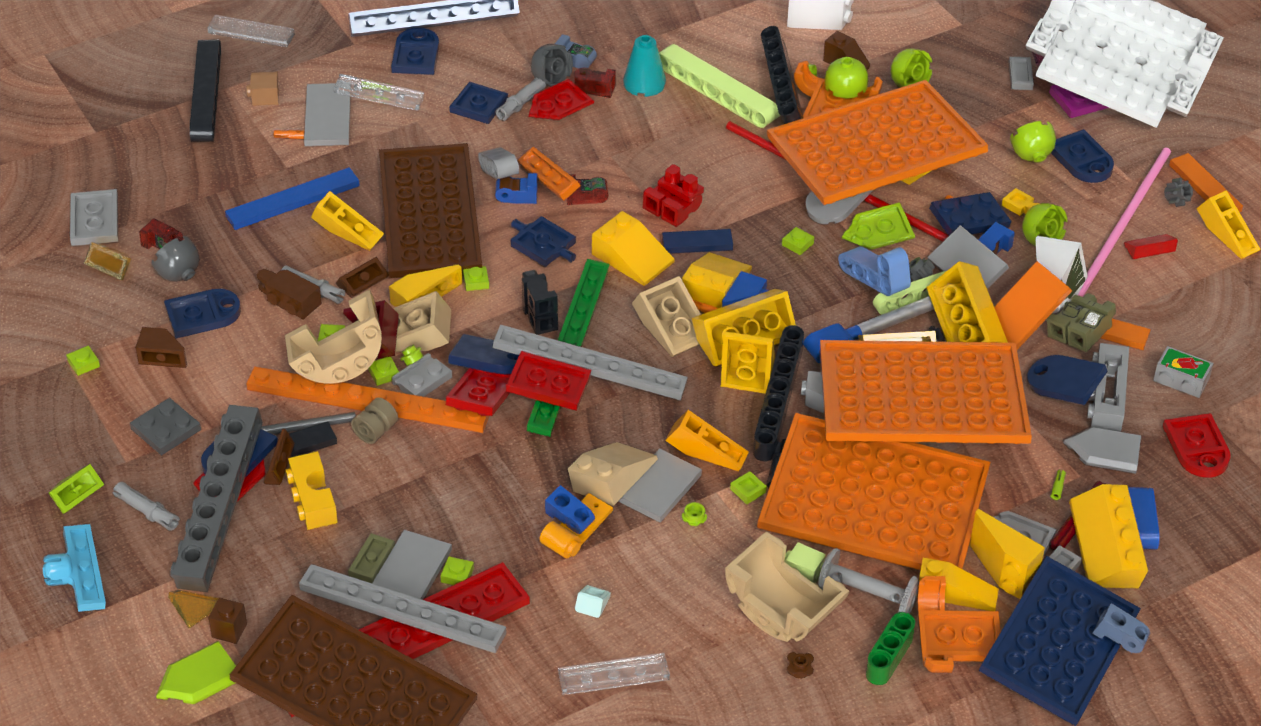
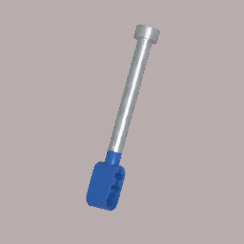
[803,296,934,363]

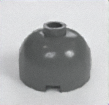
[530,44,573,87]
[151,236,200,282]

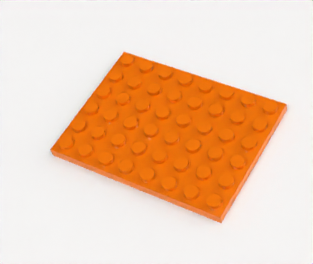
[767,80,988,205]
[820,340,1032,444]
[757,413,991,570]

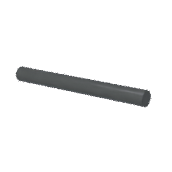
[261,412,356,434]

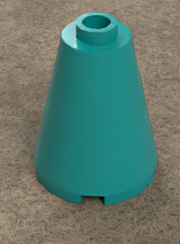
[623,35,666,97]

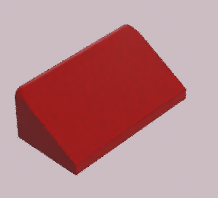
[1124,234,1178,259]

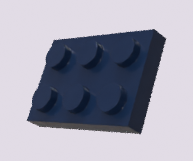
[929,192,1011,236]

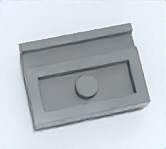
[392,353,452,397]

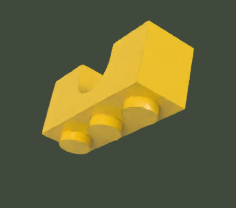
[285,451,338,530]

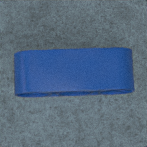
[1128,487,1159,550]

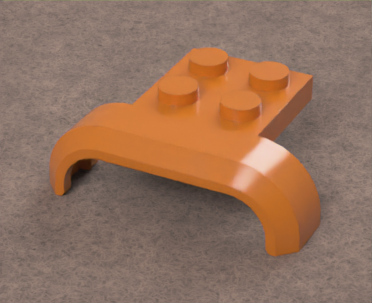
[794,61,883,118]
[918,576,1001,673]

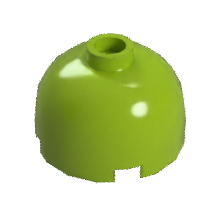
[891,48,932,88]
[825,57,868,98]
[1010,121,1056,163]
[1022,203,1067,247]

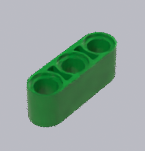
[866,612,915,685]

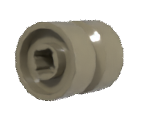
[351,397,398,444]

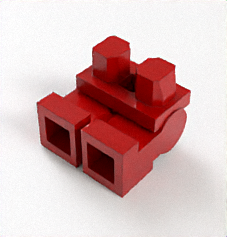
[643,164,704,227]

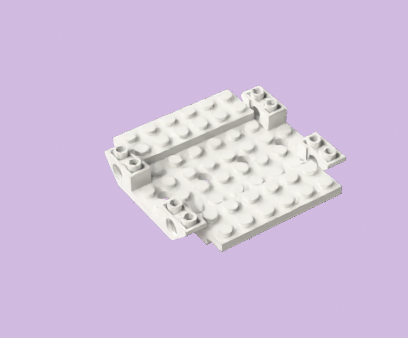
[1026,0,1224,128]

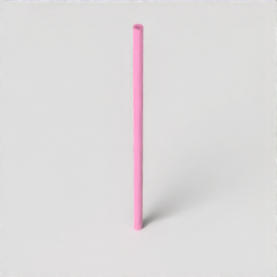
[1078,148,1171,297]

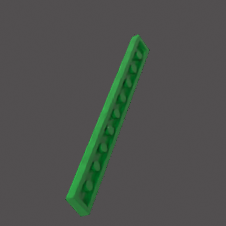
[527,259,610,437]

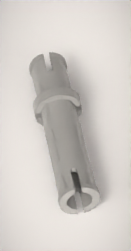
[496,77,546,121]
[281,265,345,304]
[113,482,180,531]

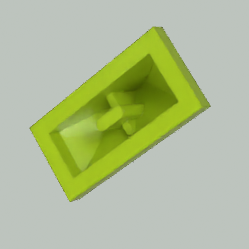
[49,464,104,514]

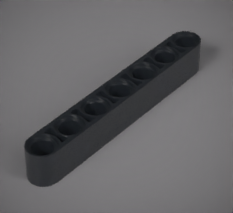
[761,26,803,124]
[190,39,221,142]
[753,325,804,462]

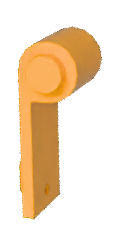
[540,493,613,559]

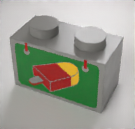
[1153,346,1214,398]

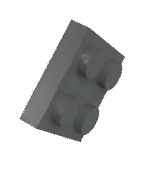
[130,397,201,456]

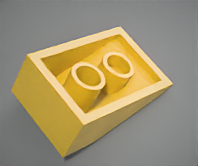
[592,211,675,286]
[682,252,752,308]
[721,331,775,394]
[970,509,1045,599]

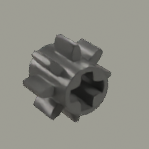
[1164,178,1193,207]
[909,257,935,282]

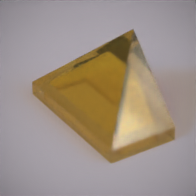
[83,242,131,280]
[168,590,219,628]

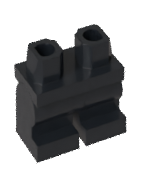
[521,270,558,335]

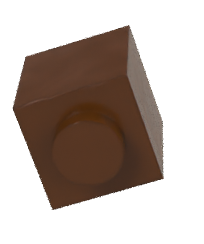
[208,598,247,644]

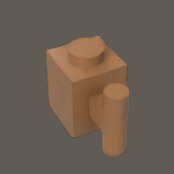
[246,71,279,106]

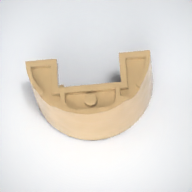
[285,289,382,384]
[725,531,849,642]

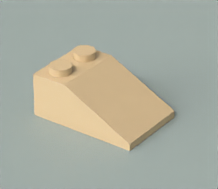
[632,276,701,357]
[393,291,451,352]
[568,442,658,506]

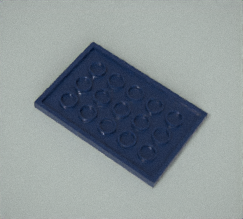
[978,556,1141,726]

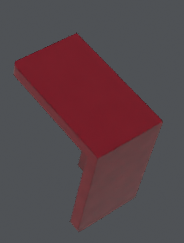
[343,300,399,360]

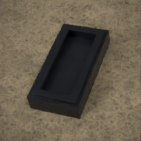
[289,421,337,458]

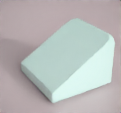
[575,585,611,618]

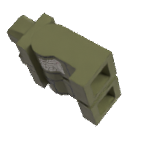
[1047,293,1116,352]

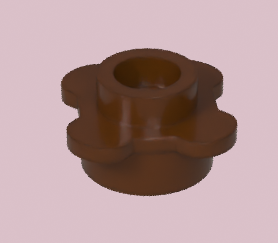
[787,652,814,679]

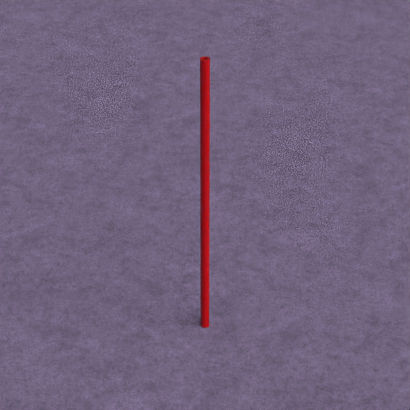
[726,121,949,242]

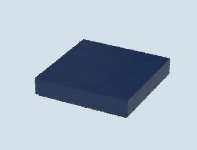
[449,82,508,124]

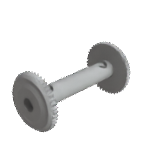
[818,548,919,614]

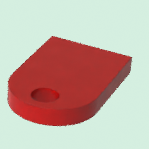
[1162,413,1230,478]

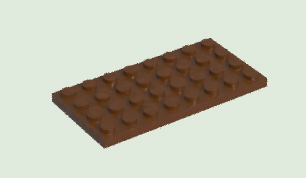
[379,143,483,278]
[230,595,477,726]

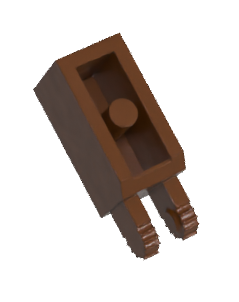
[257,269,322,320]

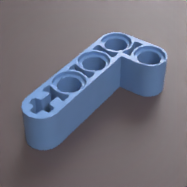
[838,246,911,296]

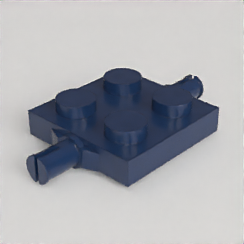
[511,216,576,267]

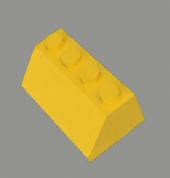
[926,261,1008,343]
[692,289,796,367]
[1069,484,1148,588]

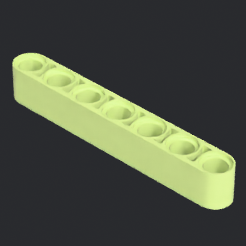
[659,44,780,128]

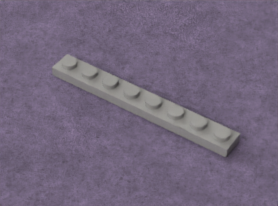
[493,325,688,400]
[299,564,506,653]

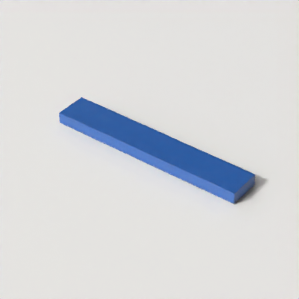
[225,167,360,230]

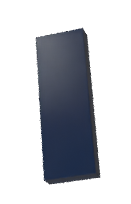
[662,229,733,254]

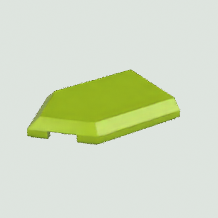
[842,202,915,250]
[156,641,236,704]

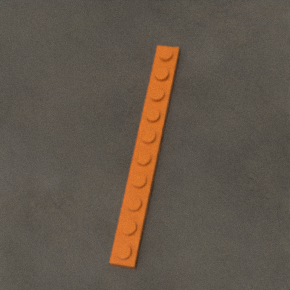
[246,366,489,433]

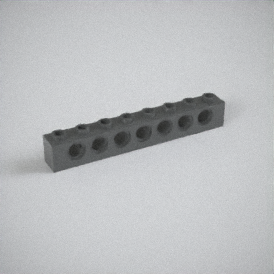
[170,405,263,592]

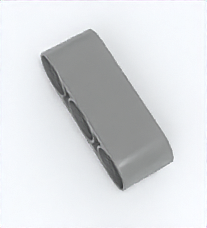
[478,147,519,179]

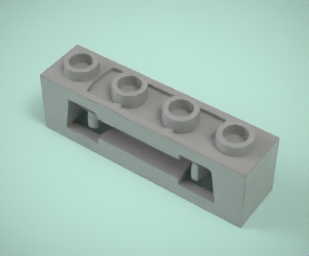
[1087,343,1129,432]

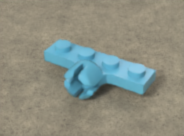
[43,524,106,612]

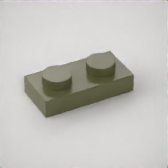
[348,533,395,583]

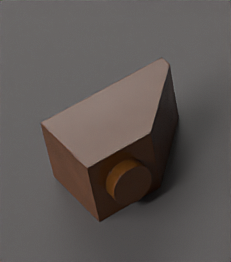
[823,31,870,70]
[135,327,187,368]

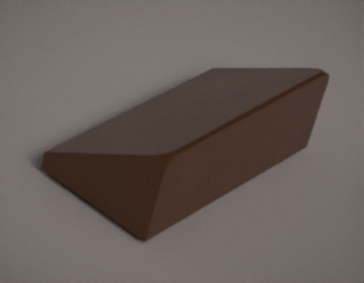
[336,256,389,298]
[264,429,295,485]

